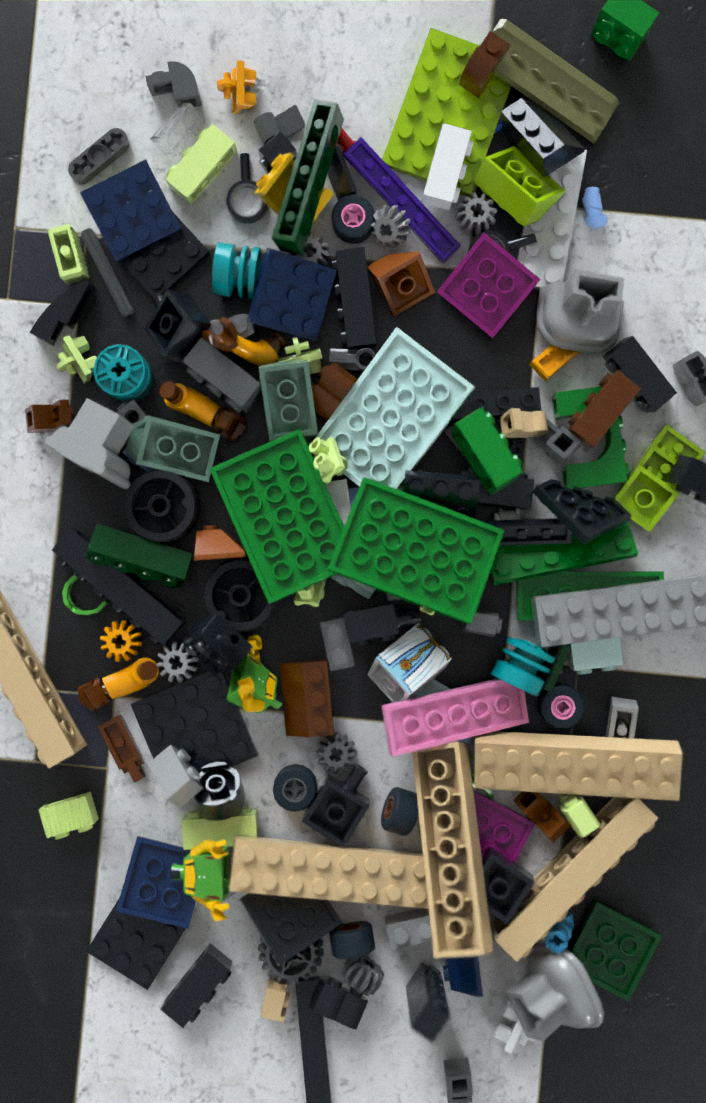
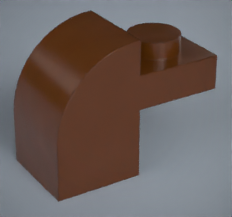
[459,31,510,98]
[25,400,74,433]
[513,791,571,843]

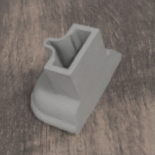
[536,269,624,354]
[45,398,135,489]
[506,943,604,1041]

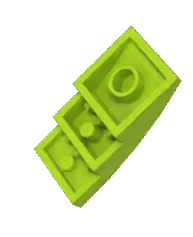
[614,424,706,532]

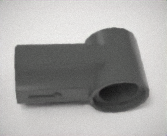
[329,348,376,373]

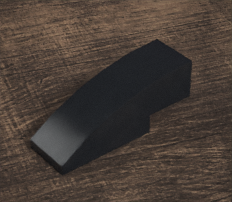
[30,279,95,347]

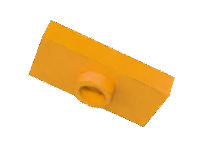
[529,345,580,382]

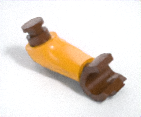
[202,317,287,366]
[160,381,246,442]
[78,658,159,711]

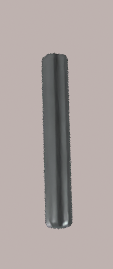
[81,228,134,317]

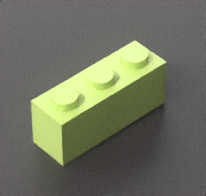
[165,124,237,206]
[182,806,259,850]

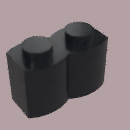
[309,976,368,1030]

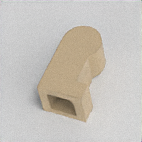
[500,408,548,438]

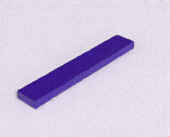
[343,137,461,264]

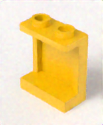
[254,153,334,221]

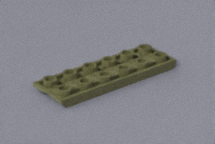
[493,19,619,143]

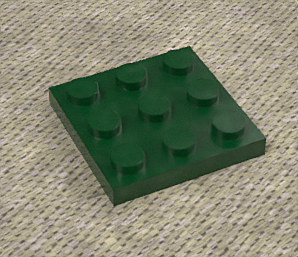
[569,899,662,1002]

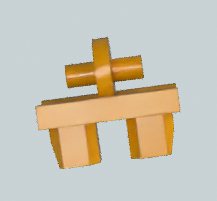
[217,60,256,115]

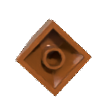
[367,251,435,317]
[195,525,248,561]

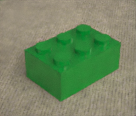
[451,408,523,496]

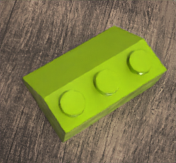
[473,146,566,227]

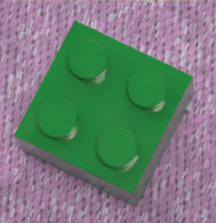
[591,0,659,61]

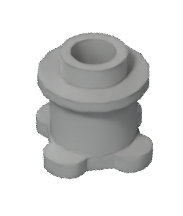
[493,507,520,520]

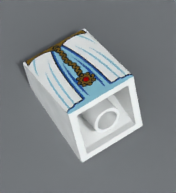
[368,623,452,703]

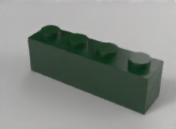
[86,524,193,588]

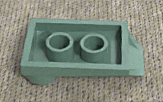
[259,360,318,444]
[126,416,220,482]

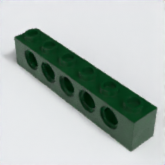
[272,99,344,255]

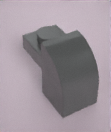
[145,61,202,110]
[529,418,582,464]
[443,1058,473,1103]

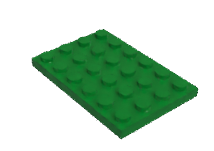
[210,429,344,604]
[327,477,504,625]

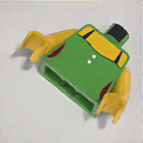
[227,635,284,714]
[171,839,230,922]

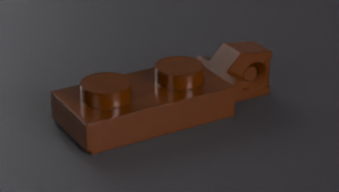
[98,714,146,783]

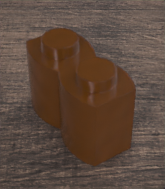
[312,362,358,421]

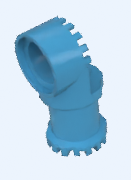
[545,910,574,953]

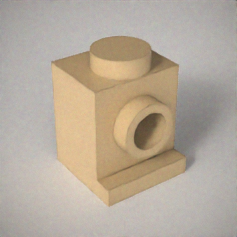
[260,978,290,1023]

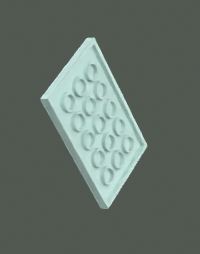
[312,327,476,489]

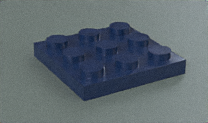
[79,159,182,262]
[247,248,337,341]
[116,836,196,929]

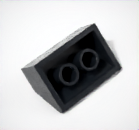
[501,98,585,177]

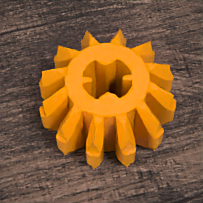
[100,620,143,662]

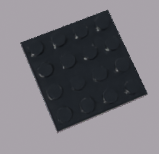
[130,671,258,773]

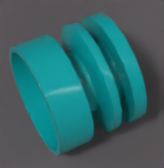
[212,242,263,300]
[93,344,153,402]
[491,636,556,696]

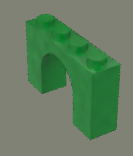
[551,386,630,489]

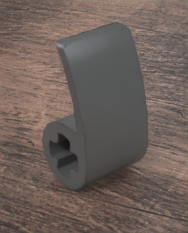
[253,105,305,145]

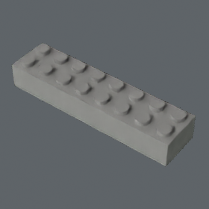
[530,574,706,647]

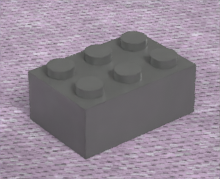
[183,338,262,414]

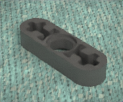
[68,128,130,184]

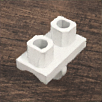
[494,1001,536,1054]

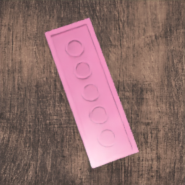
[382,678,529,757]

